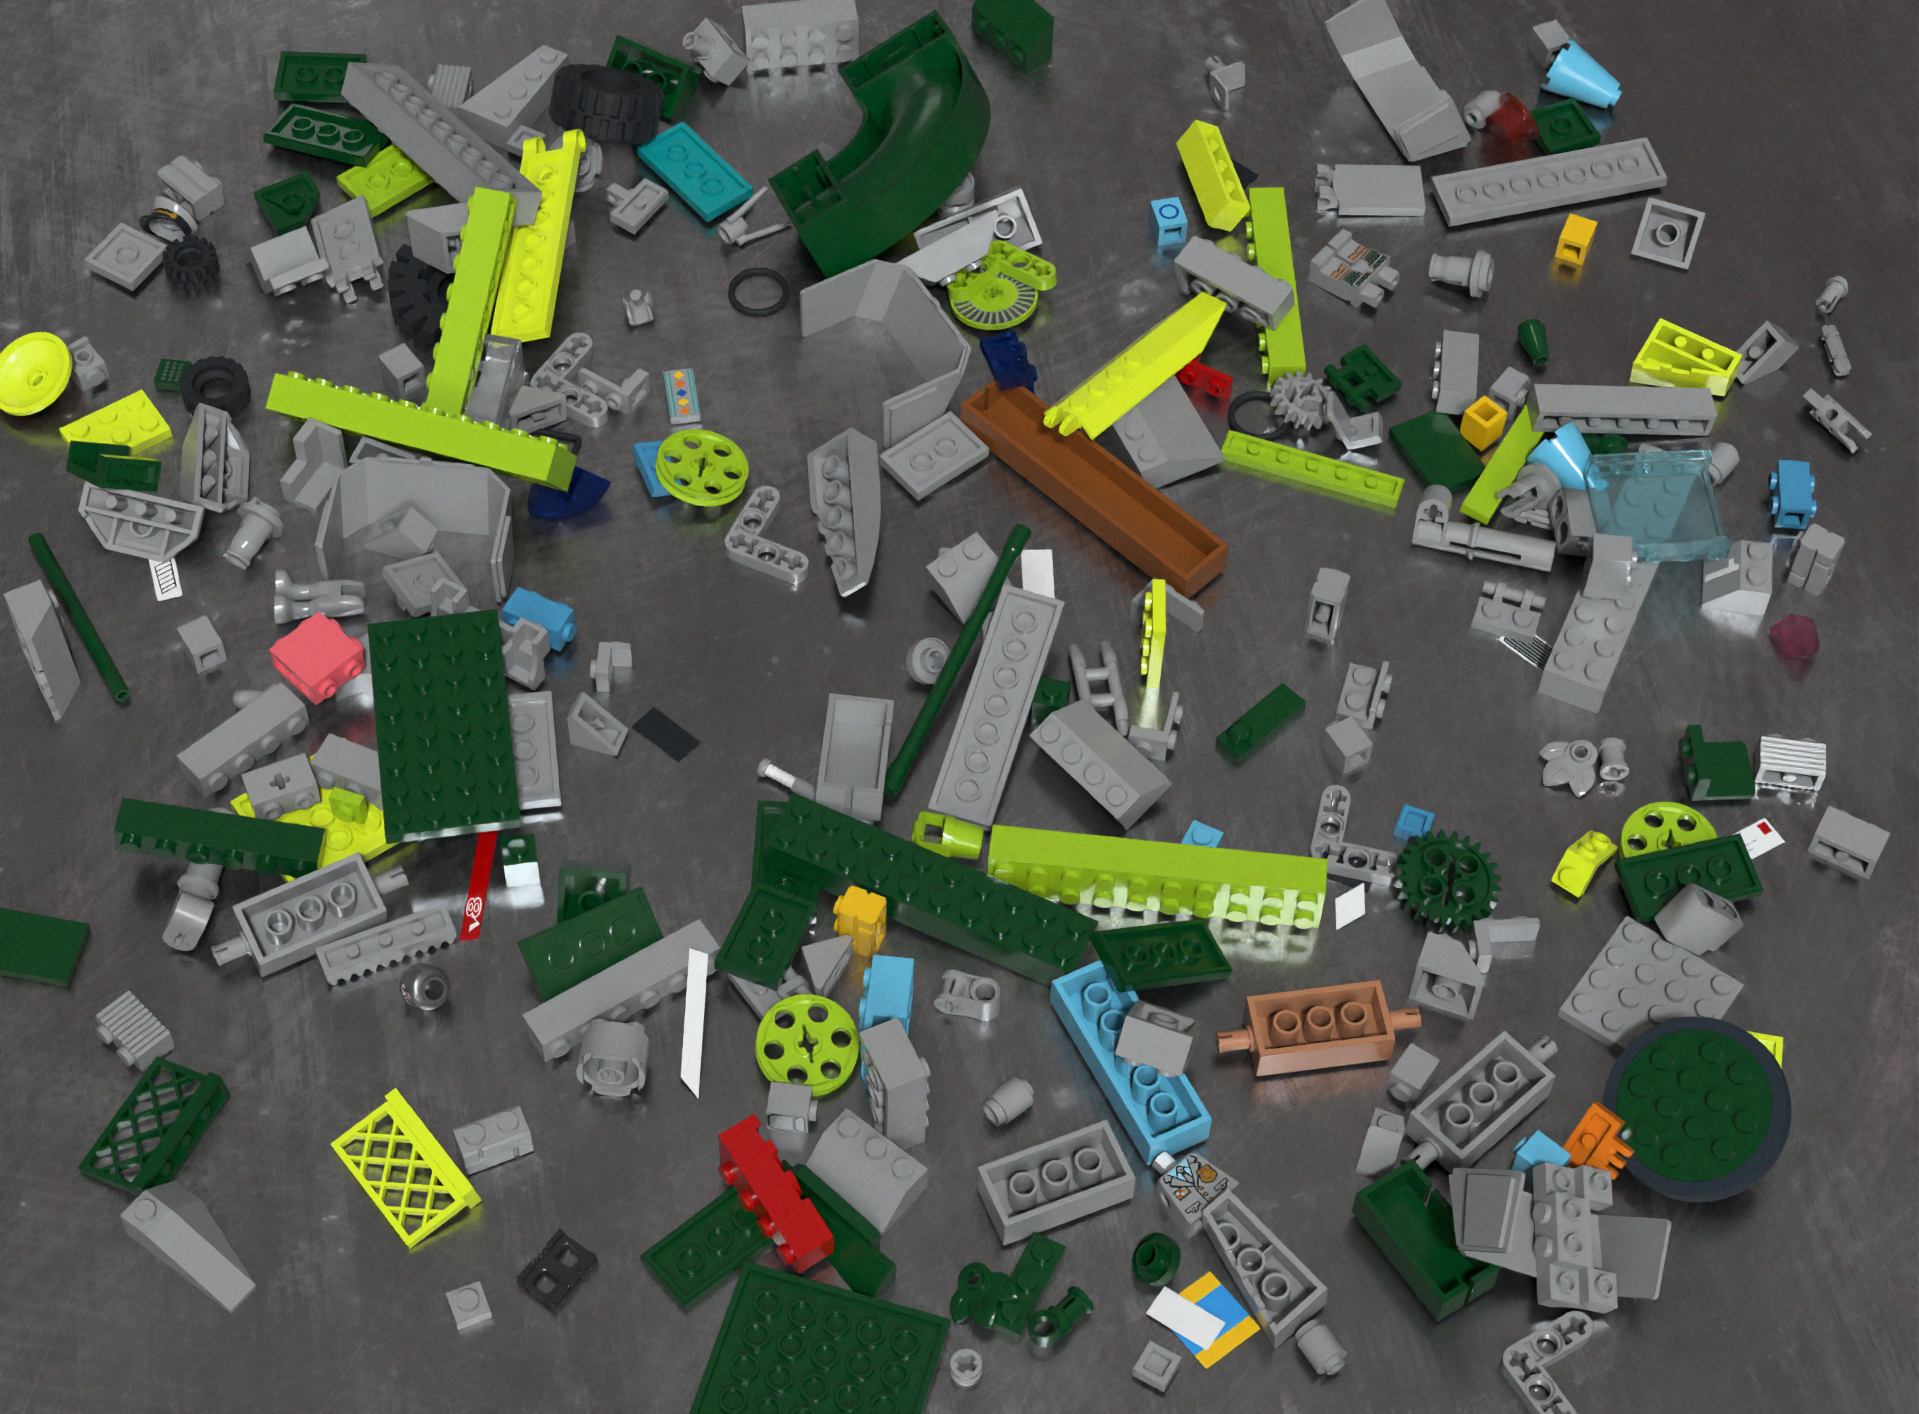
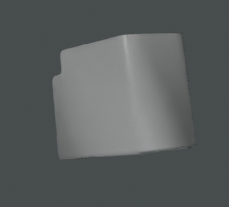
[1549,487,1612,557]
[1654,883,1744,956]

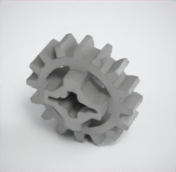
[1270,371,1331,430]

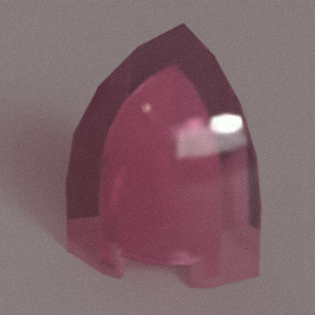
[1769,613,1820,660]

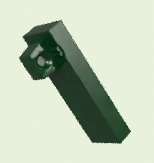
[1216,683,1306,763]

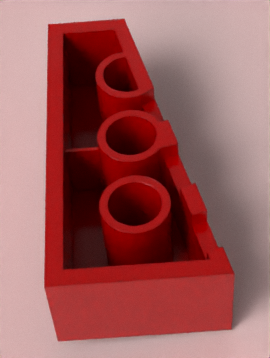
[718,1114,834,1274]

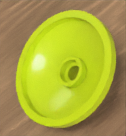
[0,332,72,416]

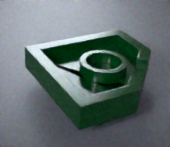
[253,171,320,237]

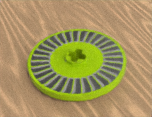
[950,269,1038,330]

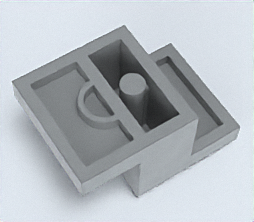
[242,226,329,297]

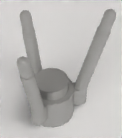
[716,186,791,246]

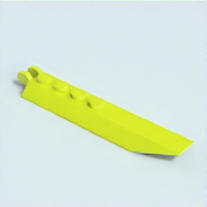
[1043,292,1227,440]

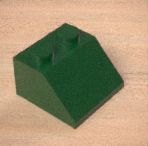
[557,860,631,923]

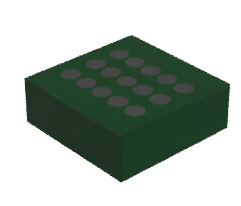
[154,358,192,391]

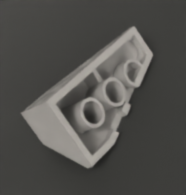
[120,1180,257,1314]

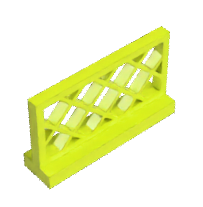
[331,1088,482,1249]

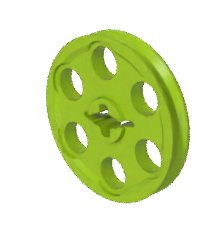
[655,429,749,507]
[1618,802,1718,859]
[755,994,860,1097]

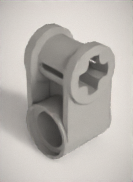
[934,969,1001,1021]

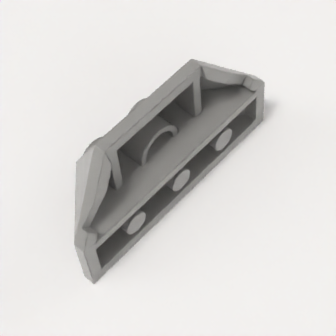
[895,209,999,287]
[179,402,250,513]
[78,481,205,563]

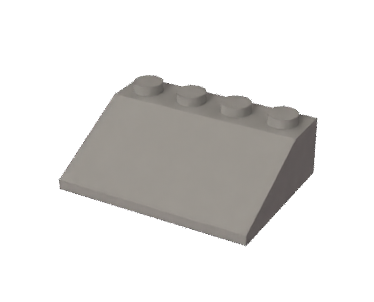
[1105,375,1225,489]

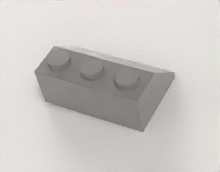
[805,1108,928,1237]

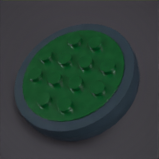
[1603,1017,1792,1202]

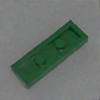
[993,1232,1066,1341]

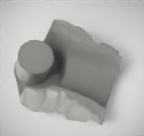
[621,289,654,326]

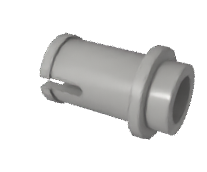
[1816,276,1848,313]

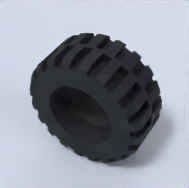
[549,64,664,144]

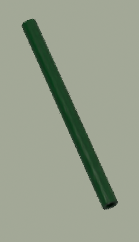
[28,533,130,701]

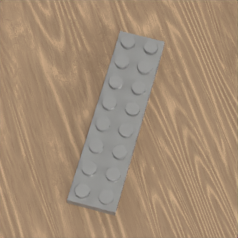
[1430,137,1668,227]
[927,584,1065,831]

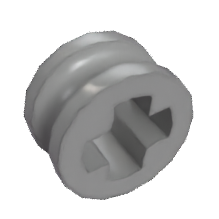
[950,1348,982,1386]

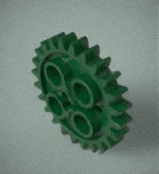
[1393,829,1502,933]

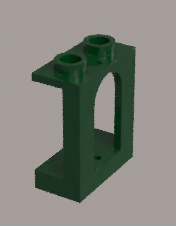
[66,440,162,492]

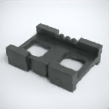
[516,1229,598,1312]

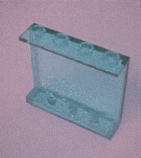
[1582,449,1734,563]

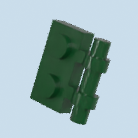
[1324,344,1402,412]

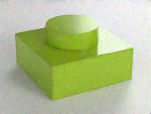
[328,787,368,824]

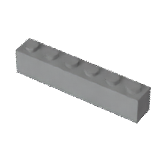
[1527,384,1717,436]
[522,919,721,1062]

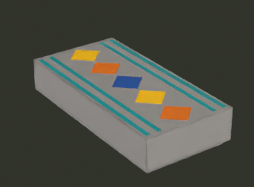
[663,368,701,425]

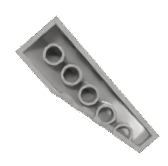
[807,428,881,597]

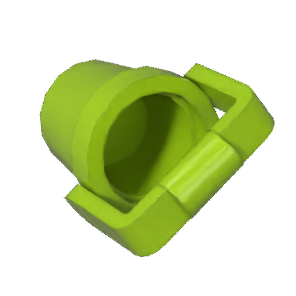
[911,811,984,859]

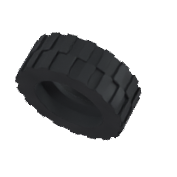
[180,356,251,418]

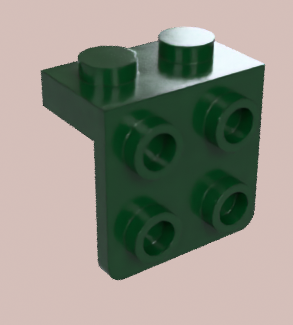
[1678,725,1756,801]

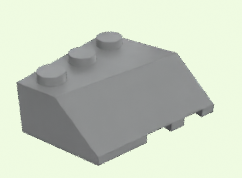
[3,580,81,721]

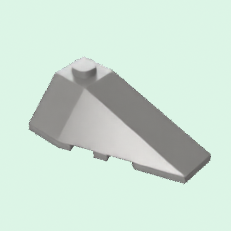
[913,186,1043,250]

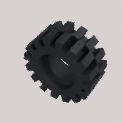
[162,235,220,291]

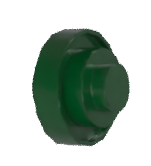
[1132,1232,1181,1287]

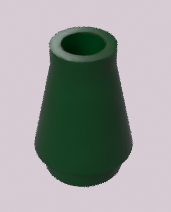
[1517,319,1550,365]

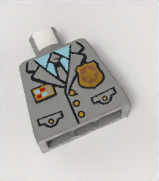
[1152,1151,1239,1239]

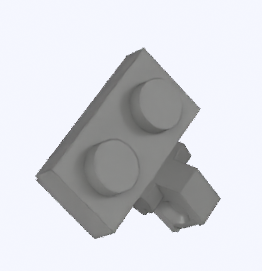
[606,178,669,235]

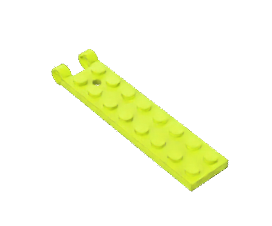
[490,129,586,347]

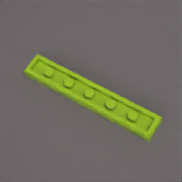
[1460,403,1545,525]
[1221,430,1405,509]

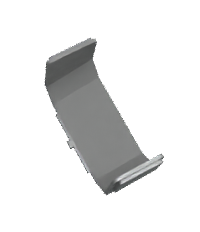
[1324,0,1471,162]
[800,259,972,448]
[315,456,514,602]
[1449,1168,1671,1300]

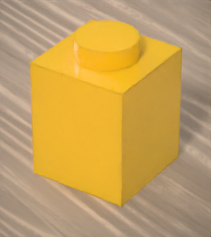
[1555,213,1598,266]
[1460,395,1508,451]

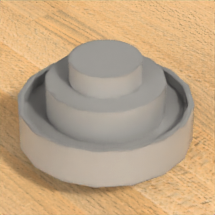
[906,637,950,685]

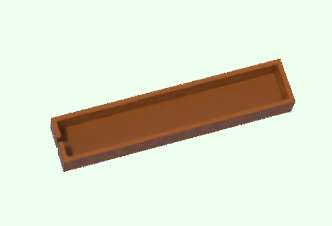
[961,371,1229,599]

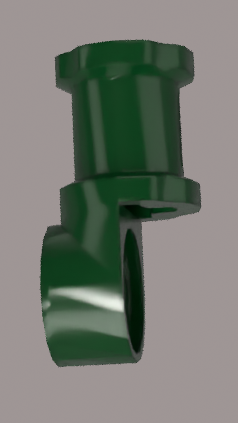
[1027,1286,1094,1347]

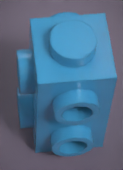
[1768,460,1817,529]
[502,587,577,651]

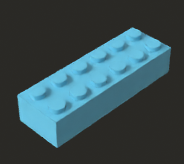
[1050,960,1212,1166]

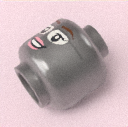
[399,963,450,1010]

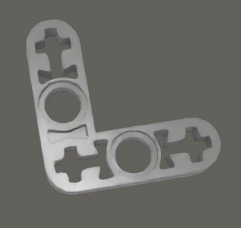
[531,332,608,427]
[724,486,809,583]
[1309,785,1399,886]
[1500,1311,1593,1414]

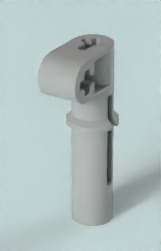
[1412,485,1557,572]
[162,808,236,951]

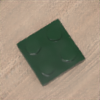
[1522,98,1601,156]

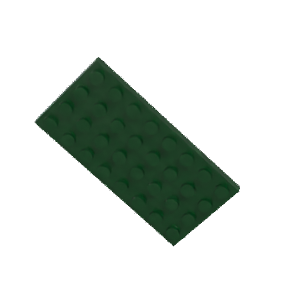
[367,609,522,844]

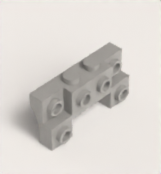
[430,576,550,691]
[1532,1162,1618,1314]

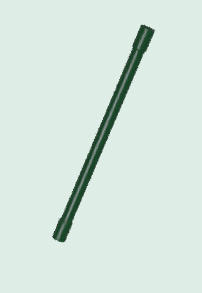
[884,524,1032,797]

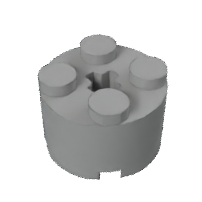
[576,1018,651,1097]

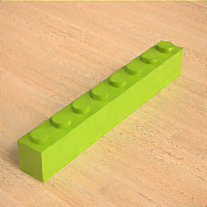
[421,186,517,417]
[1244,187,1306,386]

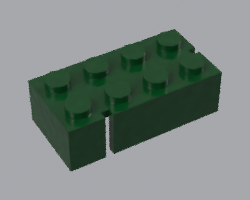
[1351,1159,1500,1322]

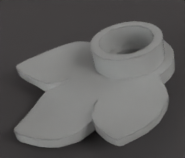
[1539,739,1598,798]

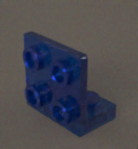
[979,331,1038,394]

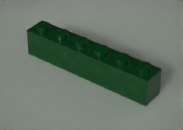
[114,798,325,879]

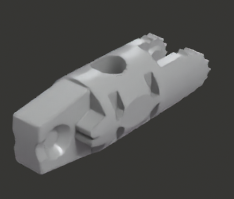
[1802,388,1872,453]

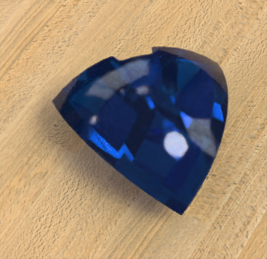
[527,466,612,519]

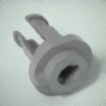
[1429,250,1494,298]
[1497,462,1561,518]
[222,496,285,570]

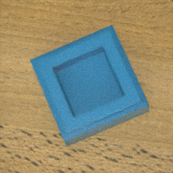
[1393,803,1435,842]

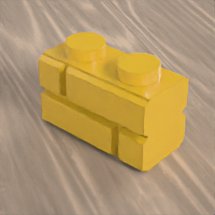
[833,885,886,959]

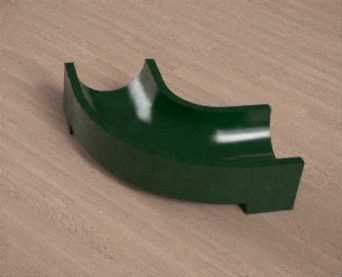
[768,9,991,279]

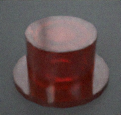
[1485,92,1540,149]

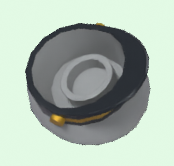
[139,196,198,243]

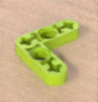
[946,240,1057,302]

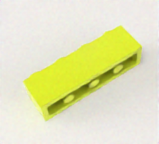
[1176,119,1251,232]

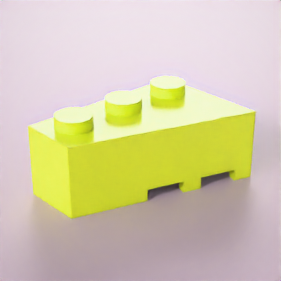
[1629,318,1742,396]

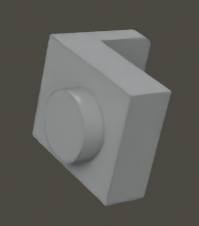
[590,641,633,692]

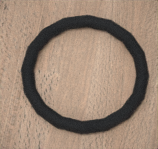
[728,267,789,315]
[1228,391,1290,440]

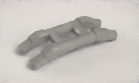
[1068,641,1130,738]

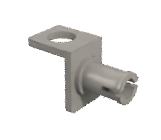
[1204,56,1245,111]

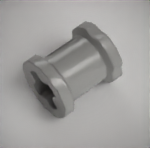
[1597,737,1629,781]

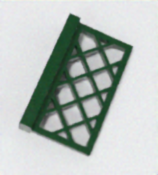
[78,1057,231,1196]

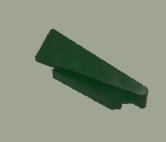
[781,1160,896,1298]

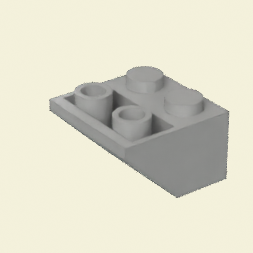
[406,202,469,274]

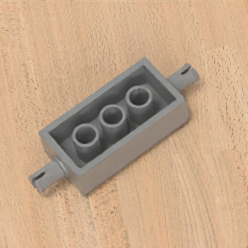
[210,852,409,978]
[1400,1030,1558,1175]

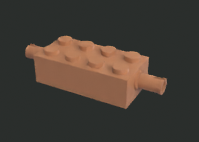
[1215,980,1421,1076]

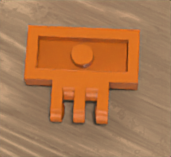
[1563,1101,1634,1180]

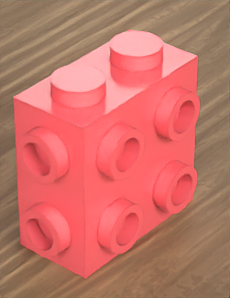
[269,612,366,705]

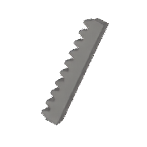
[315,903,457,986]

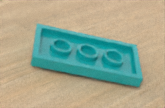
[637,121,753,222]

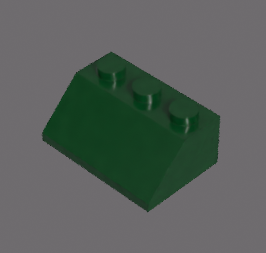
[971,0,1054,73]
[606,35,703,120]

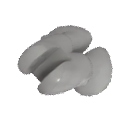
[274,569,366,624]

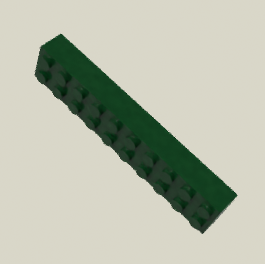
[763,793,1099,987]

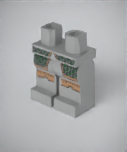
[1308,228,1400,308]

